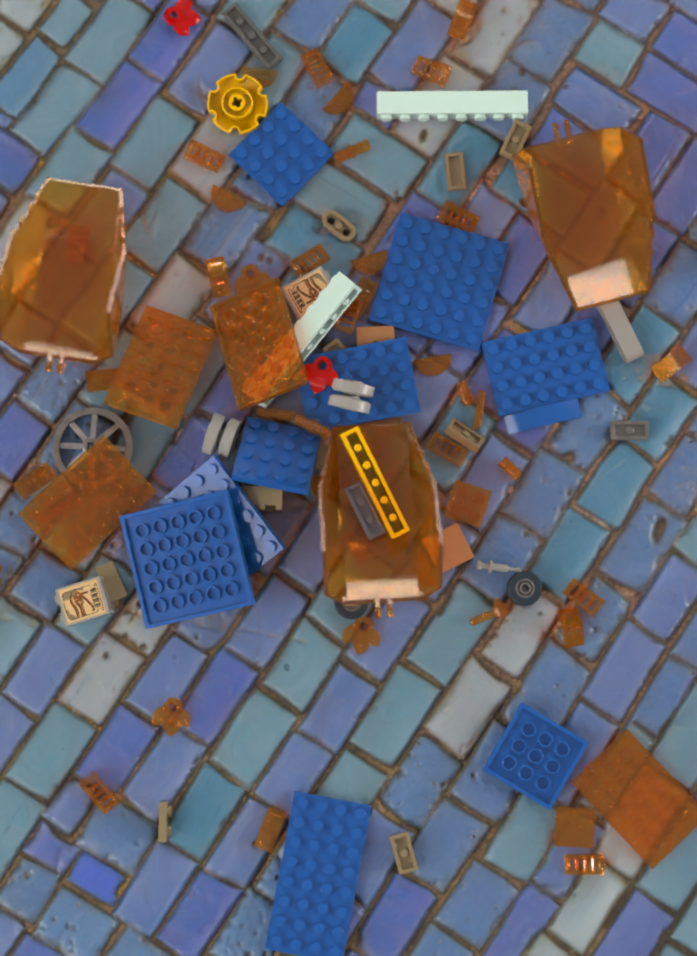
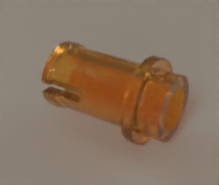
[455,381,474,406]
[498,457,523,480]

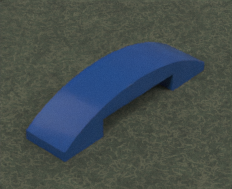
[504,399,582,436]

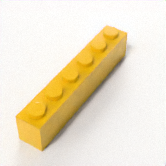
[339,426,410,539]

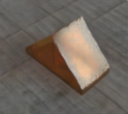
[651,345,693,383]
[557,607,584,648]

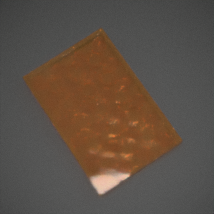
[210,277,310,411]
[104,305,218,430]
[18,435,157,570]
[571,729,697,869]

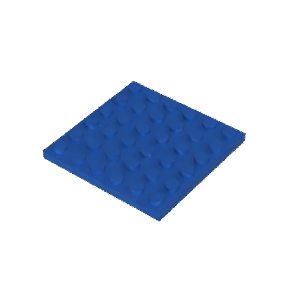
[369,212,510,352]
[119,490,256,629]

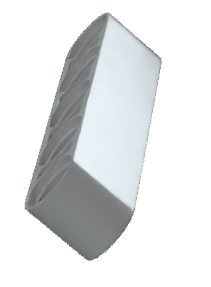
[586,273,644,364]

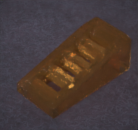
[300,48,333,89]
[411,55,453,87]
[182,139,226,173]
[436,200,480,233]
[289,243,331,278]
[334,296,364,335]
[425,431,469,467]
[562,578,605,618]
[79,770,119,815]
[564,853,606,875]

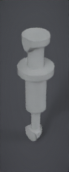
[476,560,522,573]

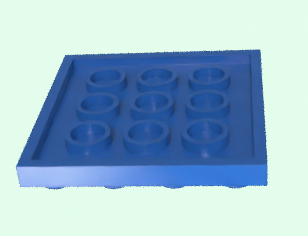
[228,102,335,208]
[231,417,321,495]
[482,702,589,810]

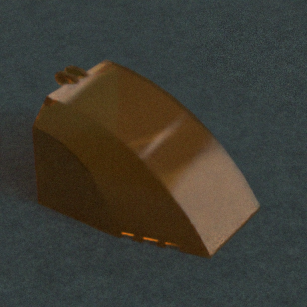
[512,119,656,312]
[0,177,126,374]
[318,422,443,618]

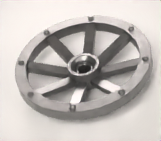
[52,407,134,488]

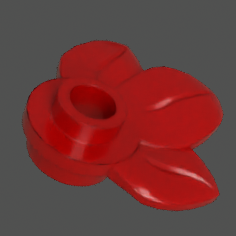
[164,0,201,36]
[299,356,338,394]

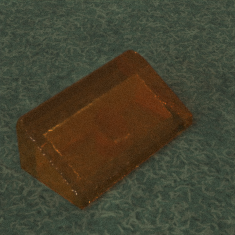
[85,368,125,392]

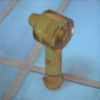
[469,598,509,626]

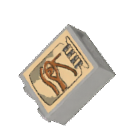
[281,266,331,320]
[54,576,114,627]

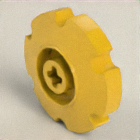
[207,74,268,135]

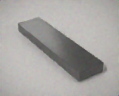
[221,2,283,71]

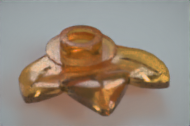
[234,264,272,301]
[342,617,380,655]
[151,698,190,737]

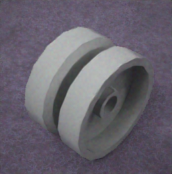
[328,378,375,414]
[202,412,241,461]

